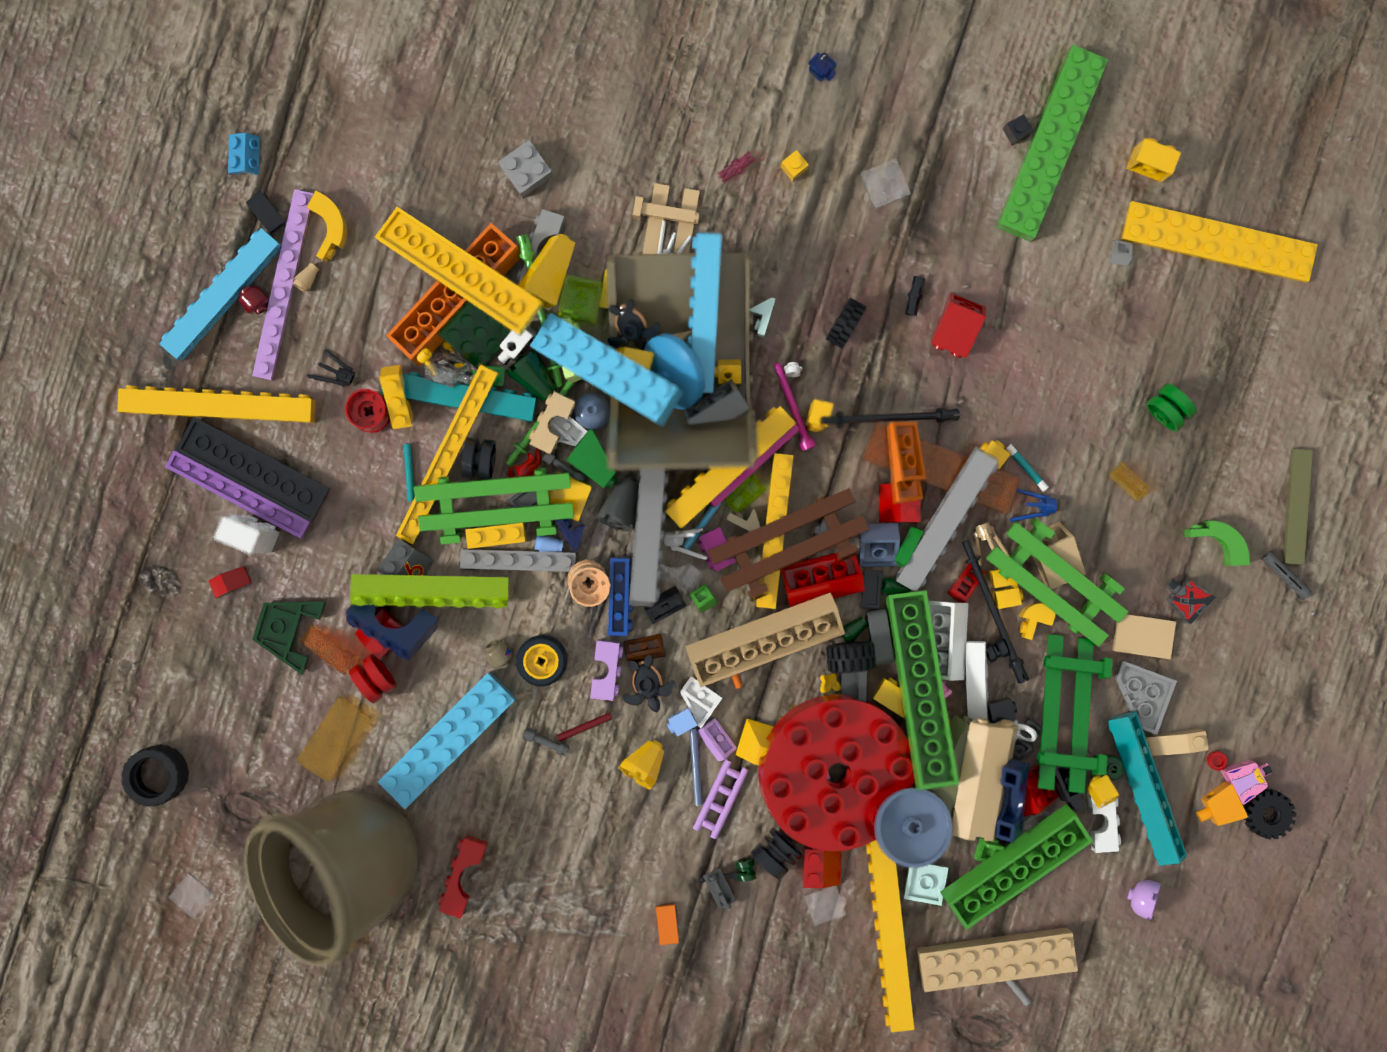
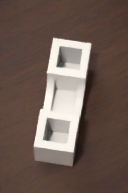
[1087,792,1121,853]

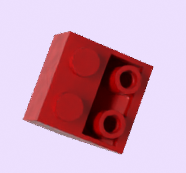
[1024,764,1058,816]

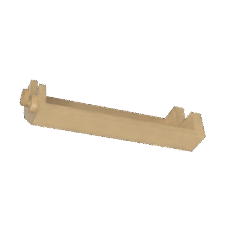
[952,718,1018,841]

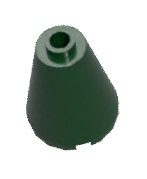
[505,348,557,401]

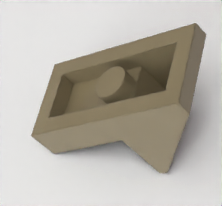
[726,508,760,532]

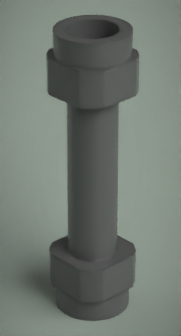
[542,453,587,481]
[523,728,569,756]

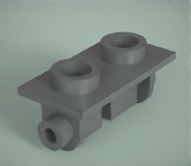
[703,868,736,910]

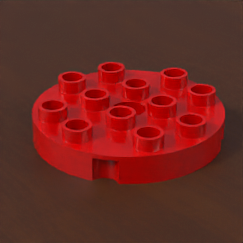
[758,694,914,851]

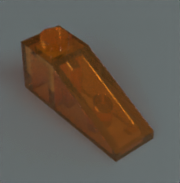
[301,625,359,675]

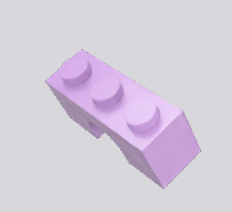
[590,640,623,701]

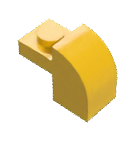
[1019,603,1056,640]

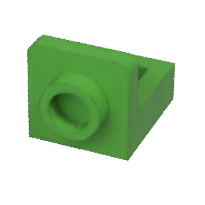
[973,837,1004,862]

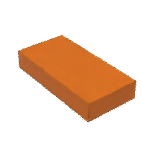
[656,904,679,945]

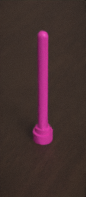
[774,363,817,451]

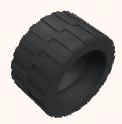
[121,745,189,807]

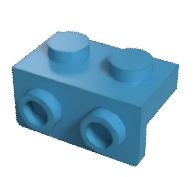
[228,132,260,175]

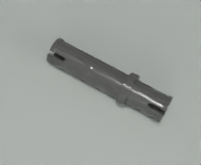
[1262,551,1312,600]

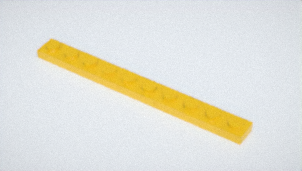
[396,364,499,544]

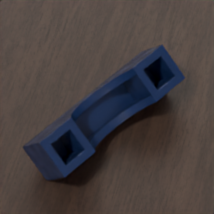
[995,759,1030,843]

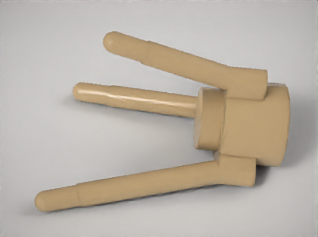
[973,522,1010,566]

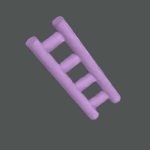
[693,759,749,840]

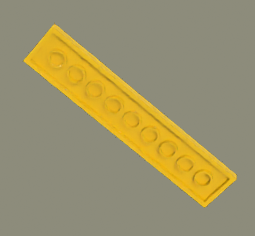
[1121,201,1318,283]
[375,207,544,336]

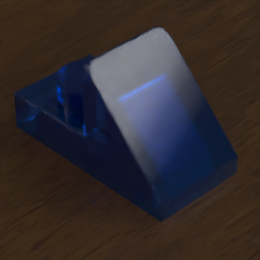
[555,519,585,552]

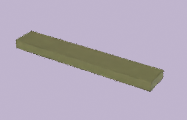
[1283,449,1313,565]

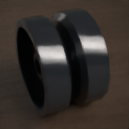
[462,437,496,480]

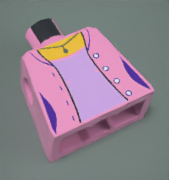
[1221,760,1273,805]

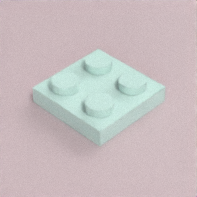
[903,864,948,906]

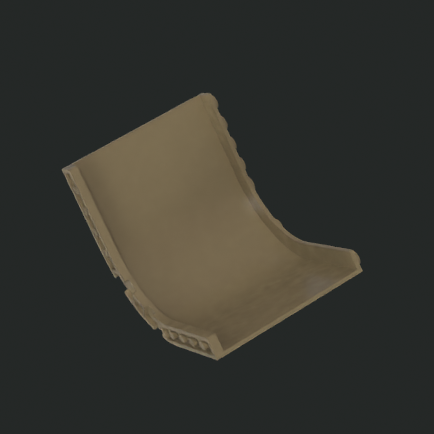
[607,252,758,469]

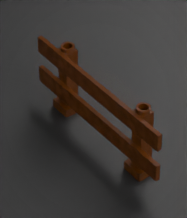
[708,488,869,602]

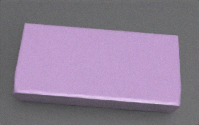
[697,718,737,761]

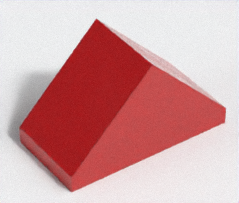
[209,566,252,598]

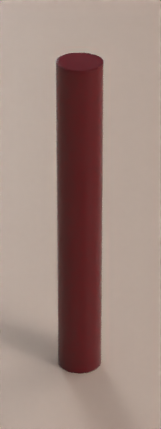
[557,712,612,742]

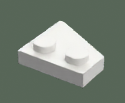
[551,416,588,446]

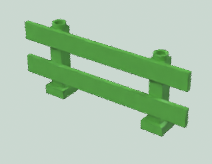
[414,468,574,544]
[986,517,1129,647]

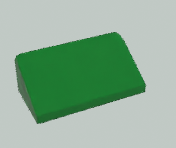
[895,527,924,568]

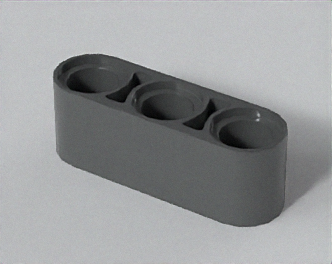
[866,608,894,666]

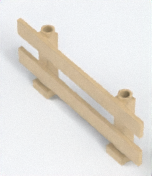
[633,183,700,254]

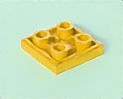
[549,471,593,522]

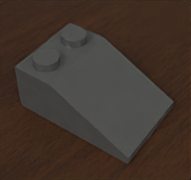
[683,379,750,424]

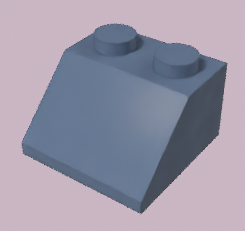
[858,523,900,567]

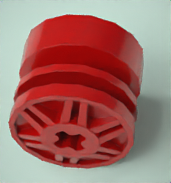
[345,389,391,433]

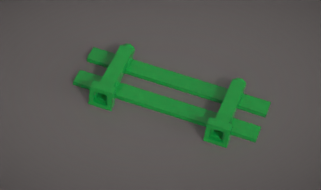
[1037,634,1113,794]

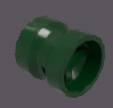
[735,858,757,882]

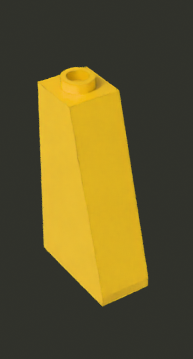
[518,234,575,308]

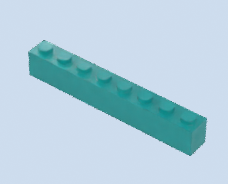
[380,372,538,422]
[1108,711,1187,866]

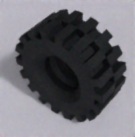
[826,297,867,349]
[1244,788,1296,840]

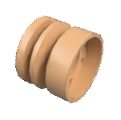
[567,559,610,607]

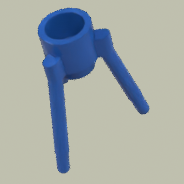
[1010,489,1057,522]

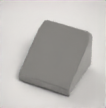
[1110,239,1133,266]

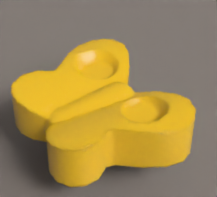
[820,673,841,693]

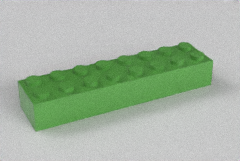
[940,804,1093,930]

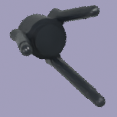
[307,349,355,387]

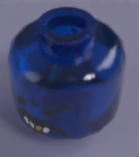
[808,52,837,82]

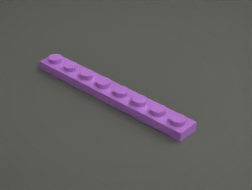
[165,450,311,539]

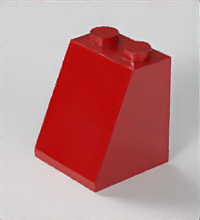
[931,292,986,358]

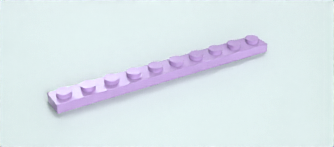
[252,189,314,381]

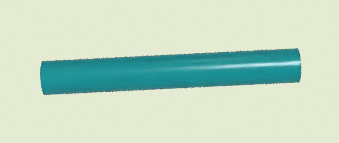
[403,444,415,502]

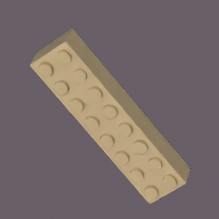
[685,593,845,687]
[916,927,1078,992]

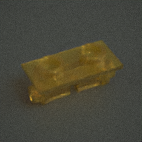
[1109,462,1150,502]

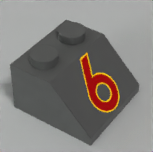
[377,538,434,576]

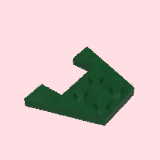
[252,601,326,675]

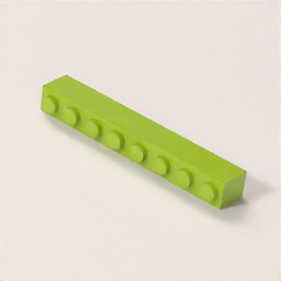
[350,574,508,608]

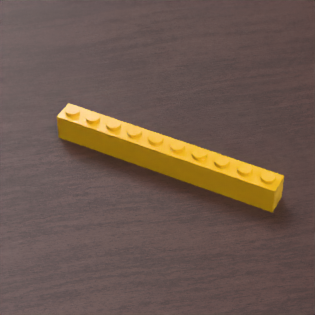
[117,385,316,423]
[866,840,914,1032]

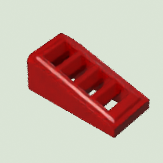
[947,564,986,603]

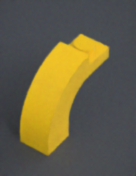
[307,191,347,263]

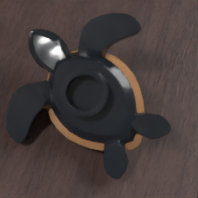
[607,299,661,351]
[622,655,675,713]

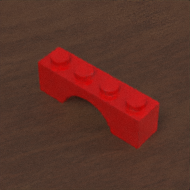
[438,835,488,919]

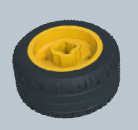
[516,635,568,687]

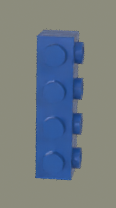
[608,558,633,636]

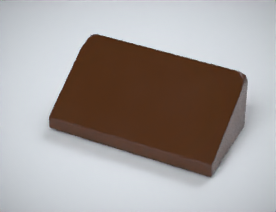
[623,634,665,662]

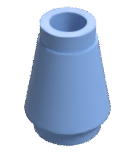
[534,535,563,552]

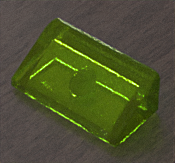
[724,474,766,513]

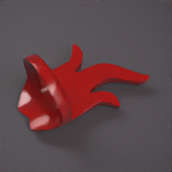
[508,448,541,478]

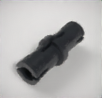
[905,276,925,316]

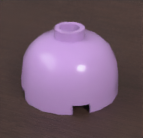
[1128,880,1161,920]

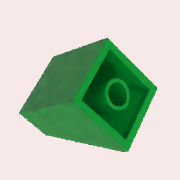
[567,429,617,489]

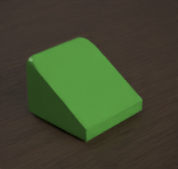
[690,584,718,613]

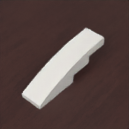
[966,641,989,720]

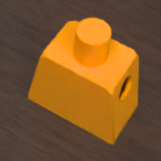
[1196,781,1248,826]

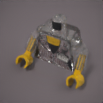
[417,340,475,388]

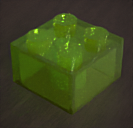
[557,275,603,325]

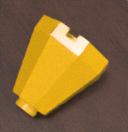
[618,740,665,790]

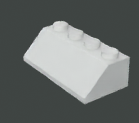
[929,601,968,681]

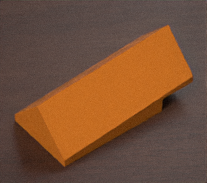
[887,422,926,504]

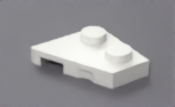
[680,676,722,728]

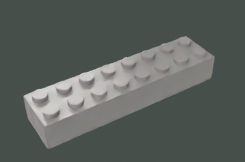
[629,468,668,607]

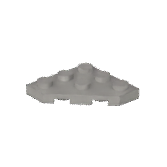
[1115,660,1177,735]

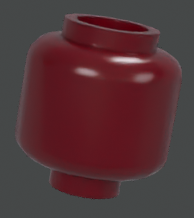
[239,285,268,315]

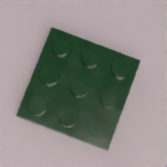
[438,301,512,370]

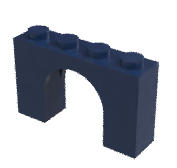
[346,604,438,661]

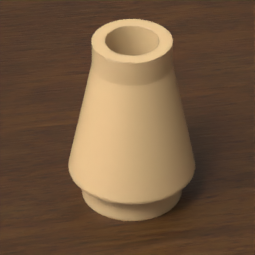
[292,263,319,292]

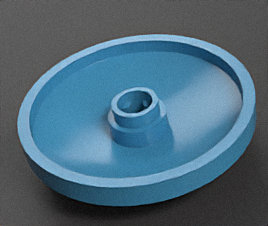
[644,334,704,409]

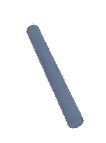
[689,728,702,806]

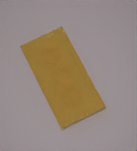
[296,697,372,782]

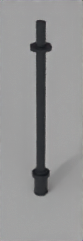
[820,408,960,429]
[962,539,1029,684]

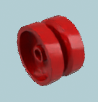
[349,654,397,704]

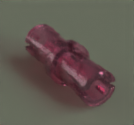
[717,151,755,183]

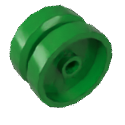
[1146,383,1197,432]

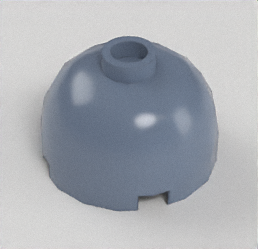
[574,392,611,431]

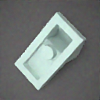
[749,298,775,338]

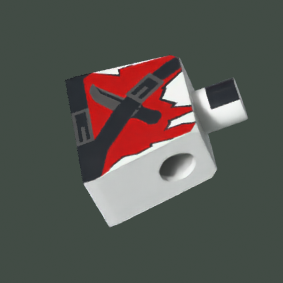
[497,325,537,365]

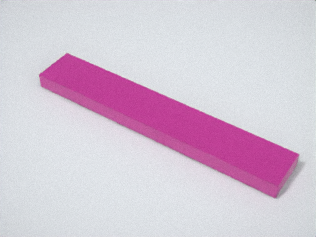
[709,424,799,508]

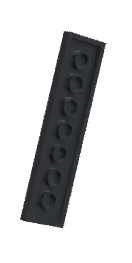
[176,416,330,522]

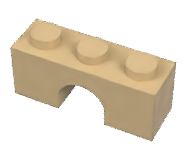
[529,392,577,454]

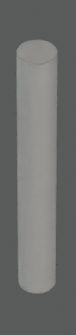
[1005,980,1031,1006]

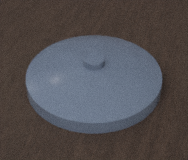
[875,788,953,868]

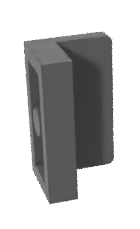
[841,671,867,702]

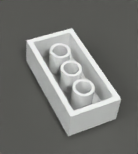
[214,514,280,554]

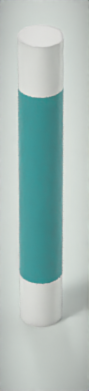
[1005,444,1049,492]

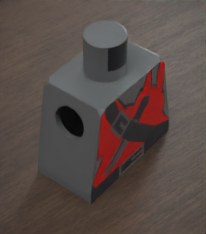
[1165,578,1216,624]

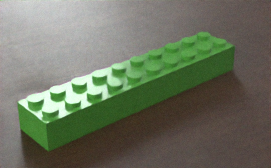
[995,45,1108,242]
[886,590,959,791]

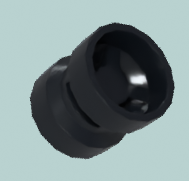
[986,638,1009,663]

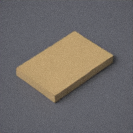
[1112,614,1176,659]

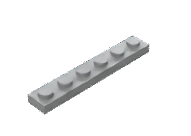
[460,549,576,572]

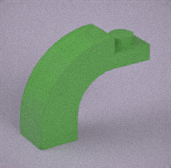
[1184,521,1250,566]

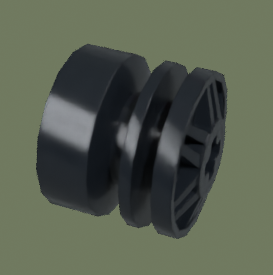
[751,828,802,880]

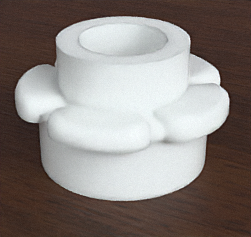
[784,362,802,377]

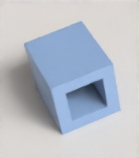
[667,707,698,736]

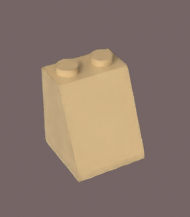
[1032,522,1086,590]

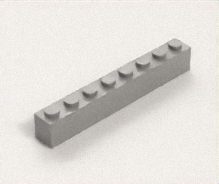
[896,446,998,592]

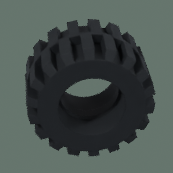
[826,641,876,673]

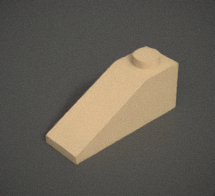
[1146,728,1209,756]

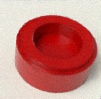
[1207,751,1228,771]

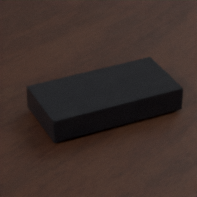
[860,569,883,609]

